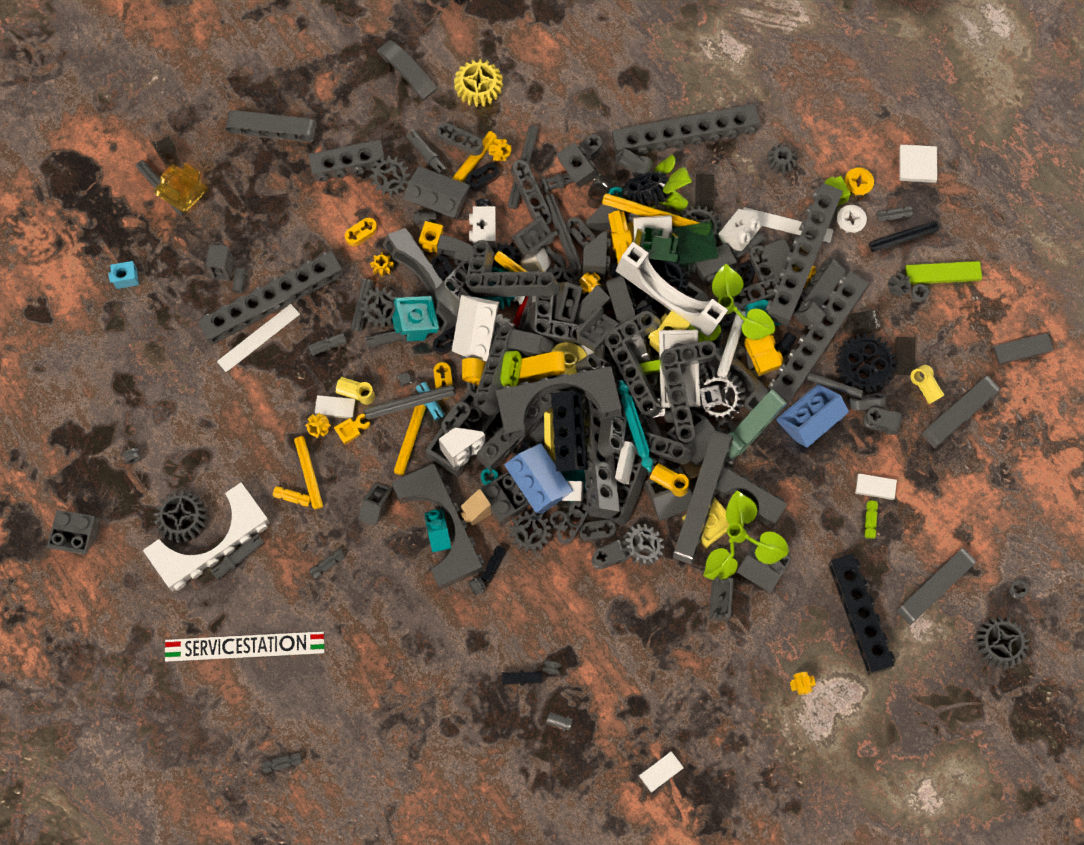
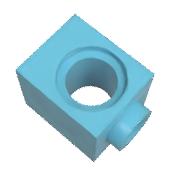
[108,261,139,289]

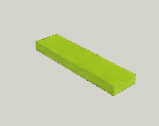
[905,261,982,285]

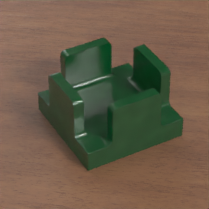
[631,227,678,262]

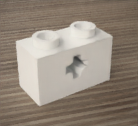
[469,207,496,248]
[719,209,762,251]

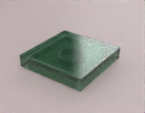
[674,221,718,266]

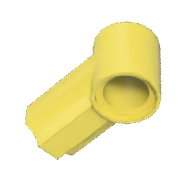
[911,365,944,404]
[335,377,375,405]

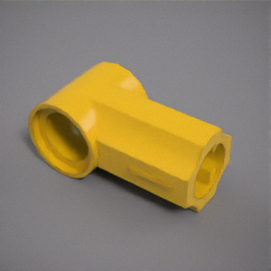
[650,463,689,497]

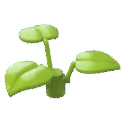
[652,154,692,212]
[689,264,775,342]
[703,491,789,580]

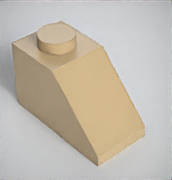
[460,489,491,526]

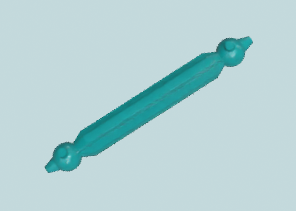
[618,380,653,472]

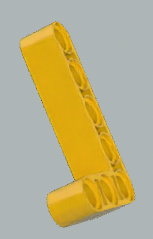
[462,352,565,385]

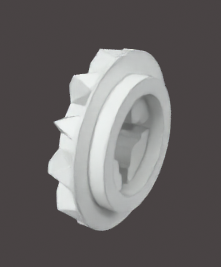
[837,205,867,234]

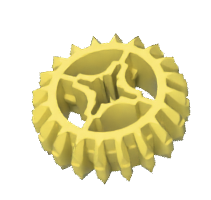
[454,59,503,107]

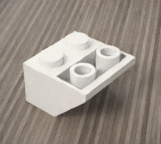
[439,428,486,468]

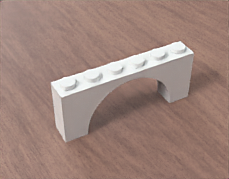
[616,242,728,338]
[143,483,270,592]

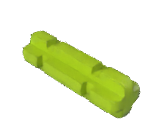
[865,501,878,539]

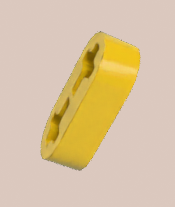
[345,218,377,247]
[434,362,453,399]

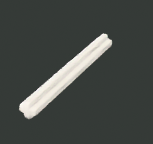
[717,310,747,378]

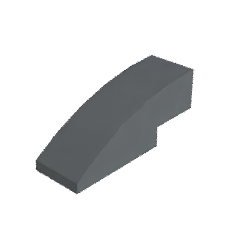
[437,234,473,266]

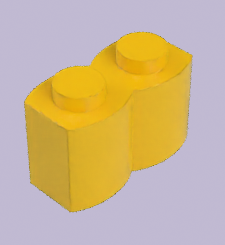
[744,334,783,376]

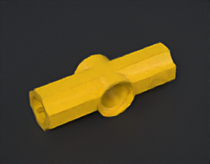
[608,210,632,264]

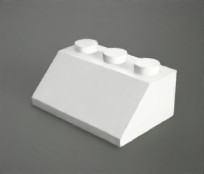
[452,295,499,361]

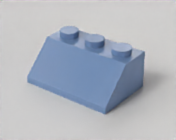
[776,384,849,447]
[504,443,573,514]

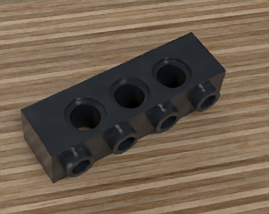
[551,391,587,472]

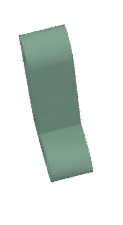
[728,390,787,459]

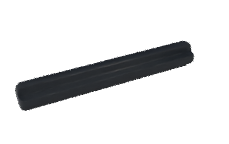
[869,221,939,252]

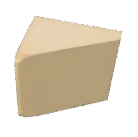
[679,461,702,482]

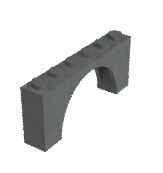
[496,366,621,440]
[391,463,484,590]

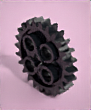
[834,333,897,394]

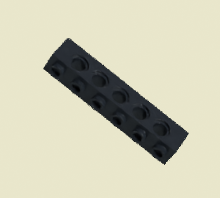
[828,554,895,676]

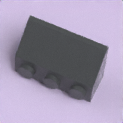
[403,166,470,220]

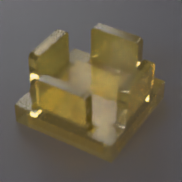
[154,163,207,214]

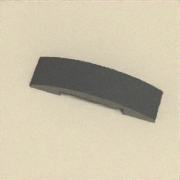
[376,40,437,101]

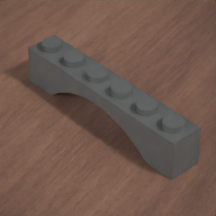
[383,228,457,333]

